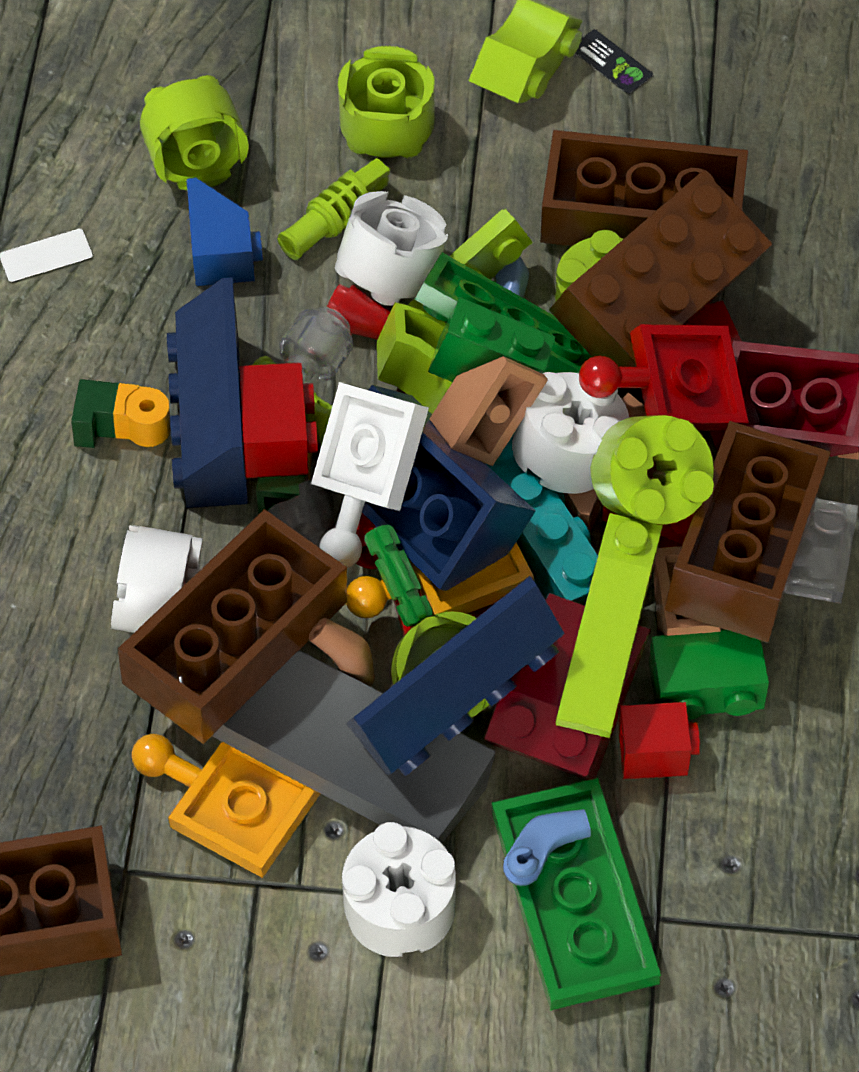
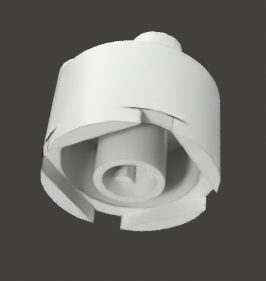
[335,191,448,306]
[512,372,629,494]
[111,525,203,633]
[342,822,456,957]

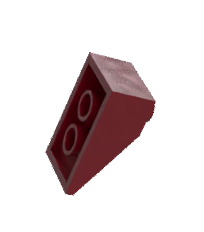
[709,341,859,457]
[484,593,651,780]

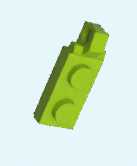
[408,209,533,322]

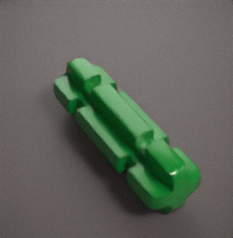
[364,525,432,626]

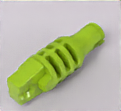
[277,158,390,260]

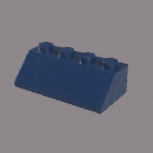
[167,278,248,508]
[344,385,536,591]
[346,576,565,776]

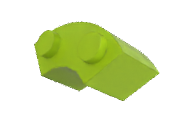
[468,0,583,103]
[377,302,452,414]

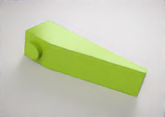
[555,513,662,738]

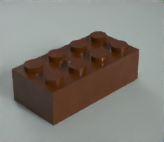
[540,130,748,246]
[549,170,772,367]
[664,421,831,643]
[118,509,347,744]
[0,825,122,976]

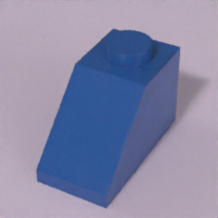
[187,178,263,286]

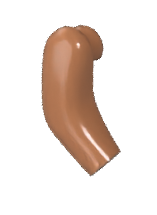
[309,618,375,687]

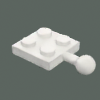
[311,382,429,568]

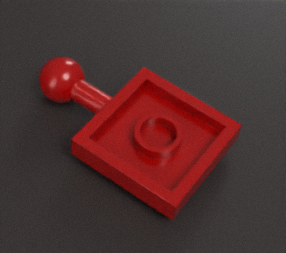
[579,324,749,430]

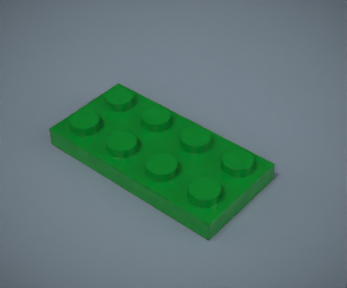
[414,252,592,373]
[491,778,661,1011]

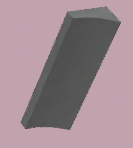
[212,650,496,844]

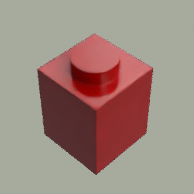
[618,702,700,779]

